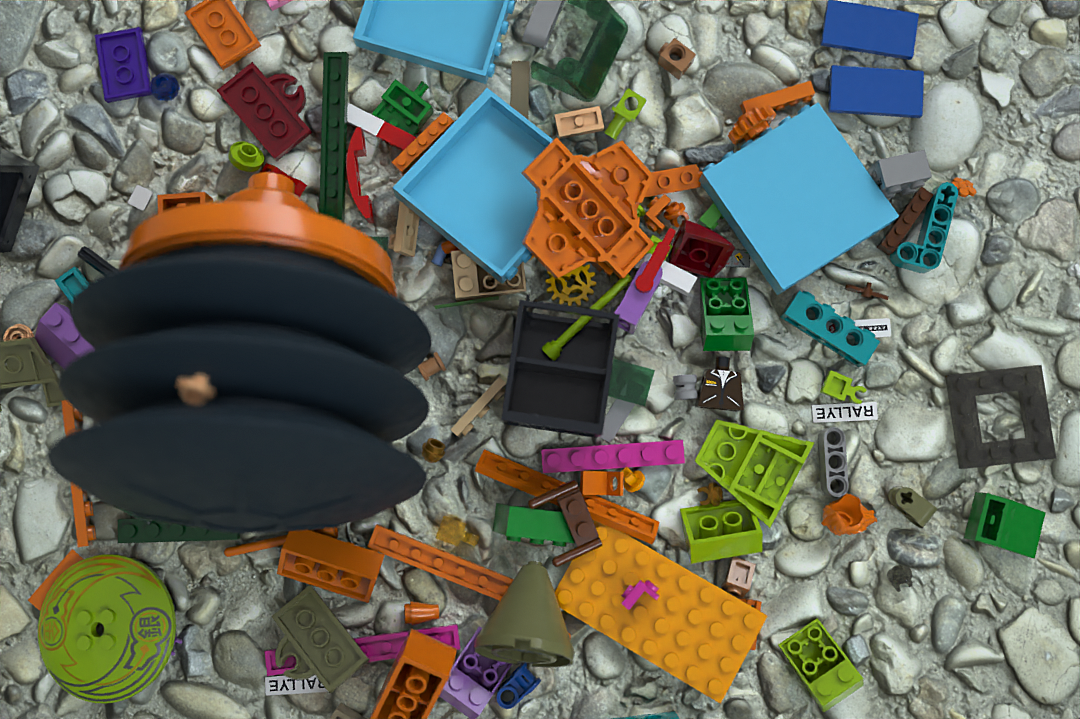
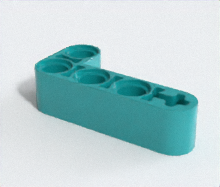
[890,182,958,274]

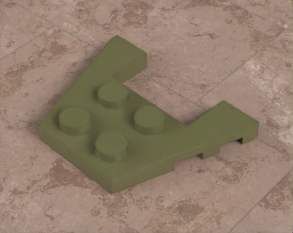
[0,337,66,412]

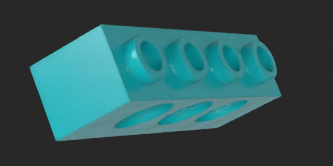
[780,290,880,367]

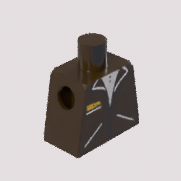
[695,357,744,412]

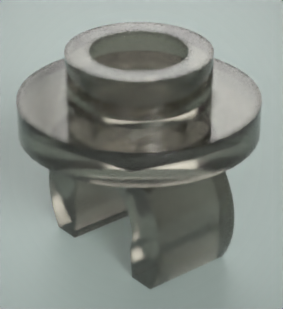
[887,565,913,592]

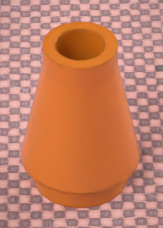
[404,601,439,626]

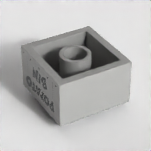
[867,150,932,199]

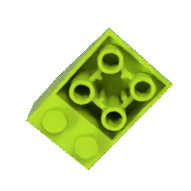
[778,618,864,712]

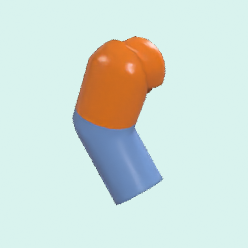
[431,240,460,267]

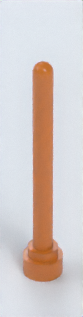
[224,527,338,557]

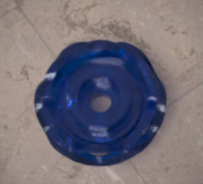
[150,73,180,101]

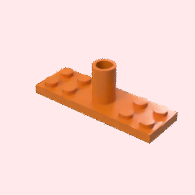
[61,400,97,547]

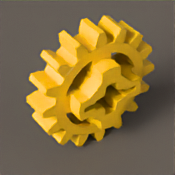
[545,264,596,307]

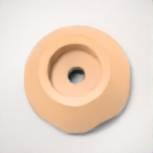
[3,324,34,341]

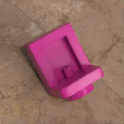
[621,579,660,610]

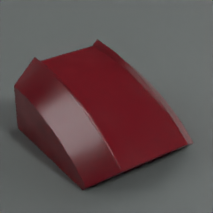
[668,220,735,278]

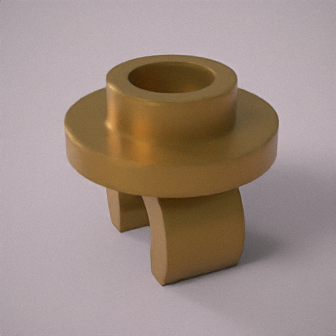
[697,482,723,506]

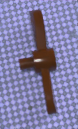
[845,282,889,300]

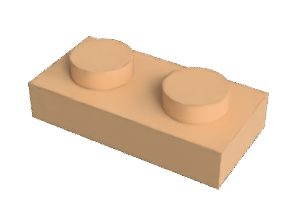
[554,106,604,139]

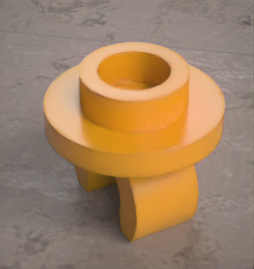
[621,466,645,492]

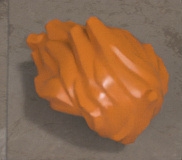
[821,494,878,536]

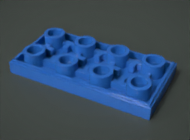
[820,0,919,60]
[828,65,924,118]

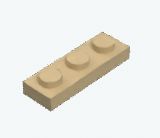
[450,377,506,437]

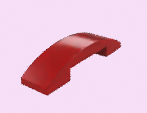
[346,127,374,224]

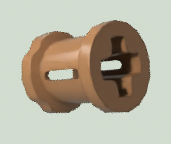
[417,352,447,381]

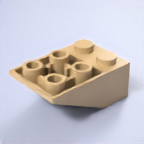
[451,250,527,302]

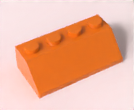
[277,530,385,603]

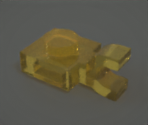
[435,515,480,547]

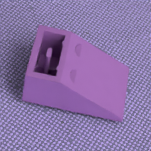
[439,626,512,719]

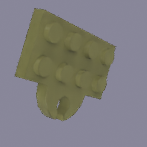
[271,585,370,694]

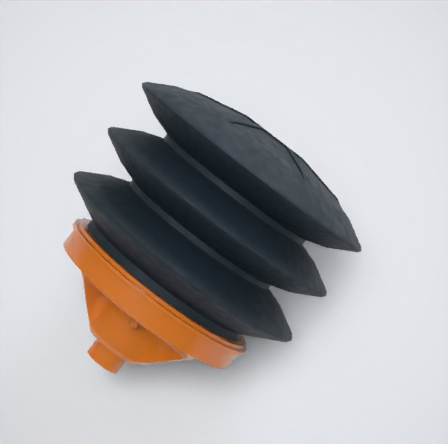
[47,172,432,534]

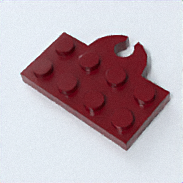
[217,62,312,161]

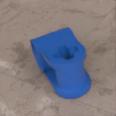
[497,662,541,709]

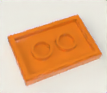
[185,0,261,70]

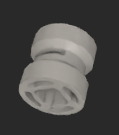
[673,375,698,400]

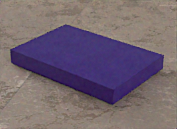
[95,27,153,103]

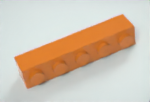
[740,80,815,114]
[392,112,454,176]

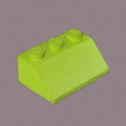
[680,500,763,564]

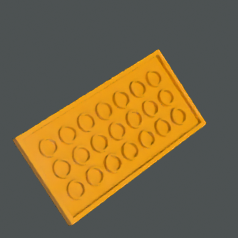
[555,521,768,704]

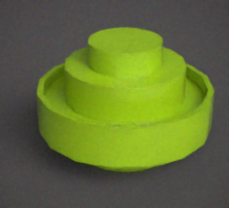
[228,141,264,172]

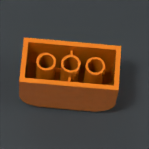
[369,629,457,719]

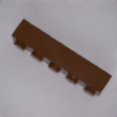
[877,187,933,256]

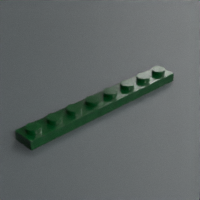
[319,52,349,223]

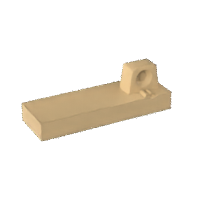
[388,201,420,257]

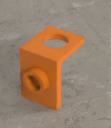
[580,471,624,496]

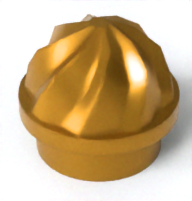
[422,438,445,463]

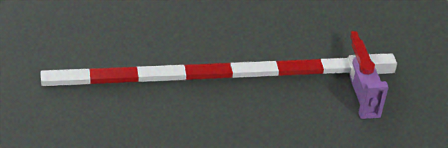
[347,103,697,335]

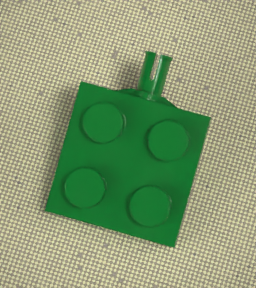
[372,79,434,136]

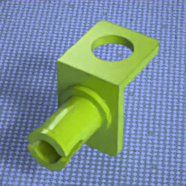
[604,89,646,140]

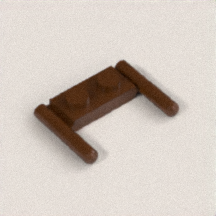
[528,480,603,567]

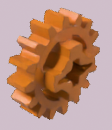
[728,105,777,145]

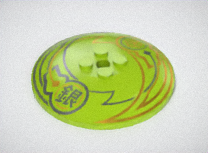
[38,554,176,703]

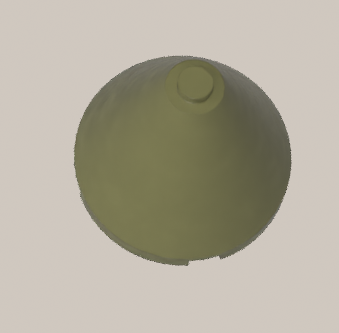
[474,561,575,667]

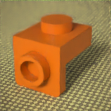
[643,194,671,234]

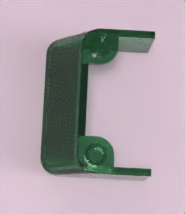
[531,0,628,102]

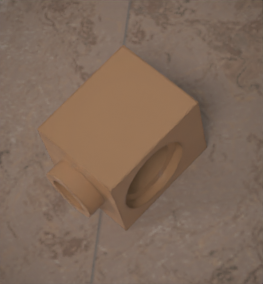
[658,38,696,80]

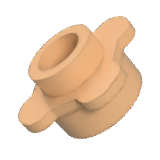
[178,374,215,405]

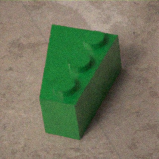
[493,503,574,547]

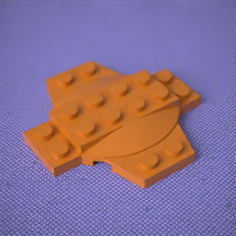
[521,138,655,279]

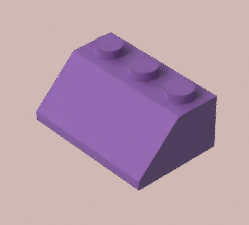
[34,303,95,368]

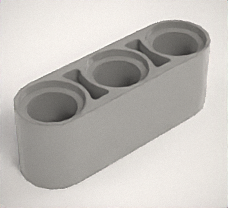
[522,0,565,50]
[818,427,849,497]

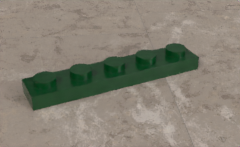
[118,518,240,543]

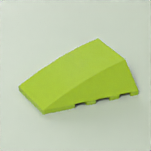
[695,419,814,528]

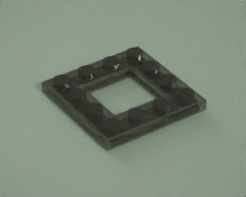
[945,365,1056,469]

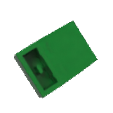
[700,278,755,351]
[964,492,1046,559]

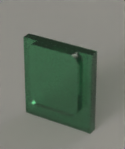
[608,359,655,407]

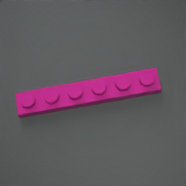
[541,440,685,473]

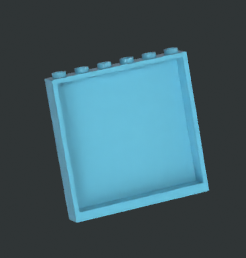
[353,0,516,84]
[392,88,553,284]
[699,103,899,295]

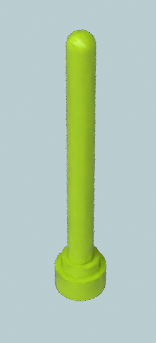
[541,274,632,361]

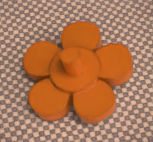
[952,177,977,197]

